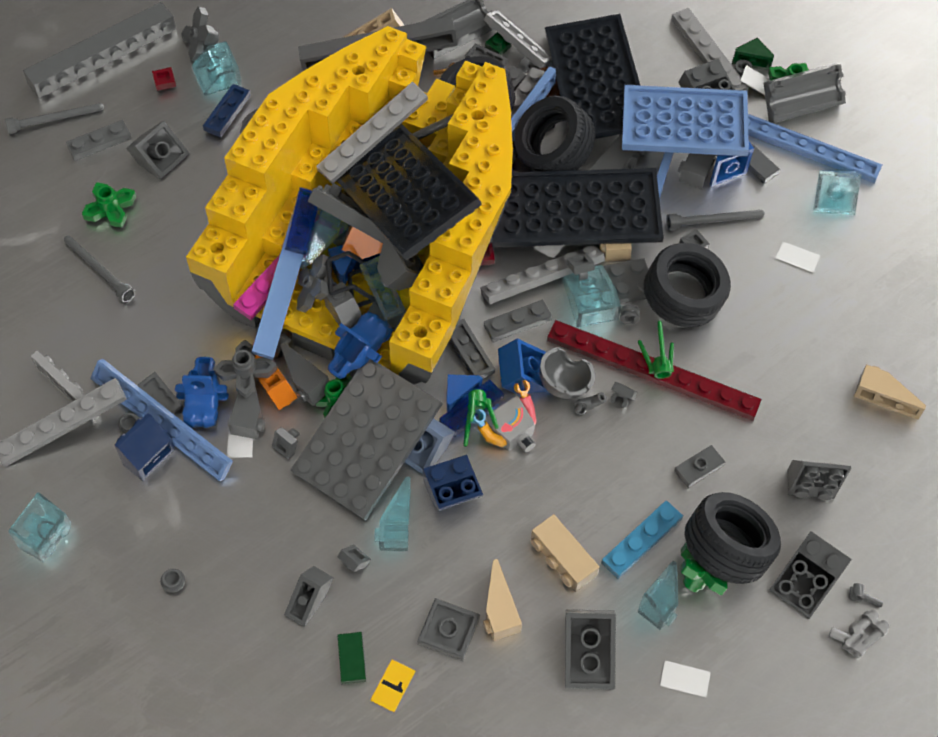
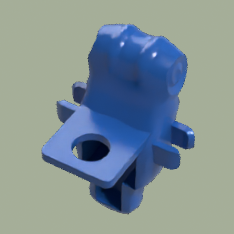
[328,312,393,379]
[175,357,229,429]

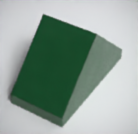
[732,37,774,71]

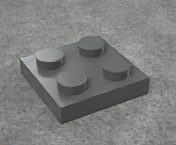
[603,258,648,305]

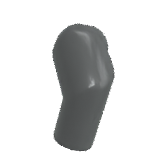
[574,392,607,415]

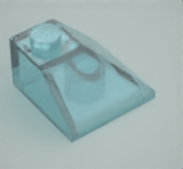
[813,169,862,216]
[638,561,678,630]

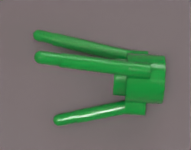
[638,320,674,379]
[463,389,499,447]

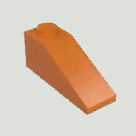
[255,355,298,410]

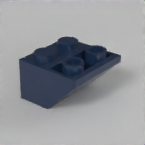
[114,413,175,481]
[423,454,483,511]

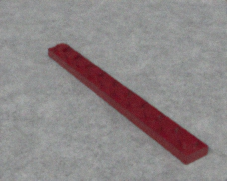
[547,320,762,421]

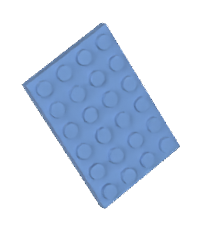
[622,85,749,156]

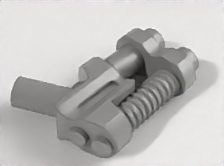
[829,610,889,658]

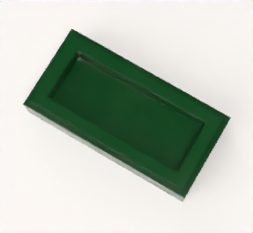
[337,632,366,685]

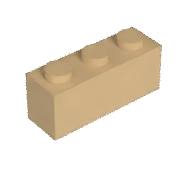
[531,514,600,592]

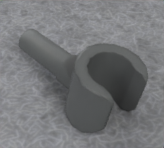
[850,583,883,607]

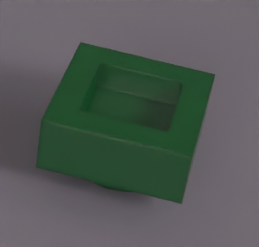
[485,32,512,56]

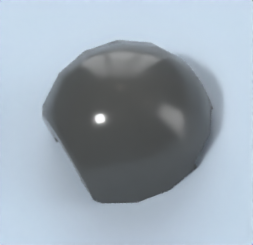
[539,347,596,400]

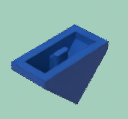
[328,245,357,285]
[447,374,483,416]

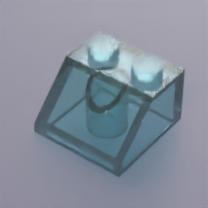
[192,41,242,96]
[8,492,72,563]

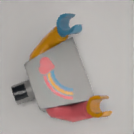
[471,380,537,452]

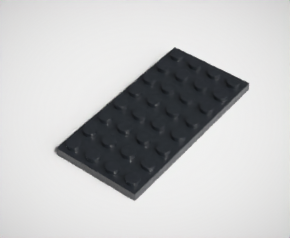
[545,14,641,139]
[336,123,482,261]
[492,168,664,247]

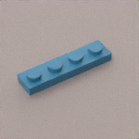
[601,500,683,579]

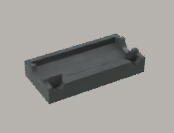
[423,0,493,59]
[763,63,846,123]
[308,183,385,243]

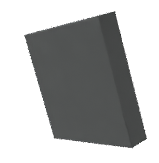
[417,598,480,661]

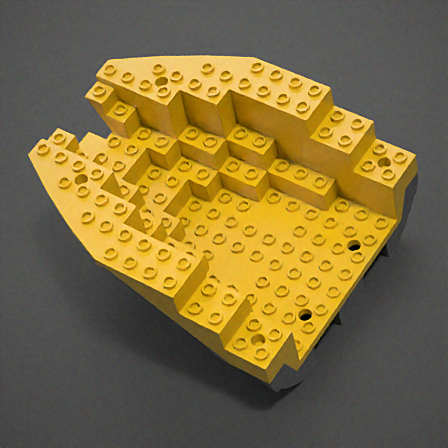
[186,26,513,385]

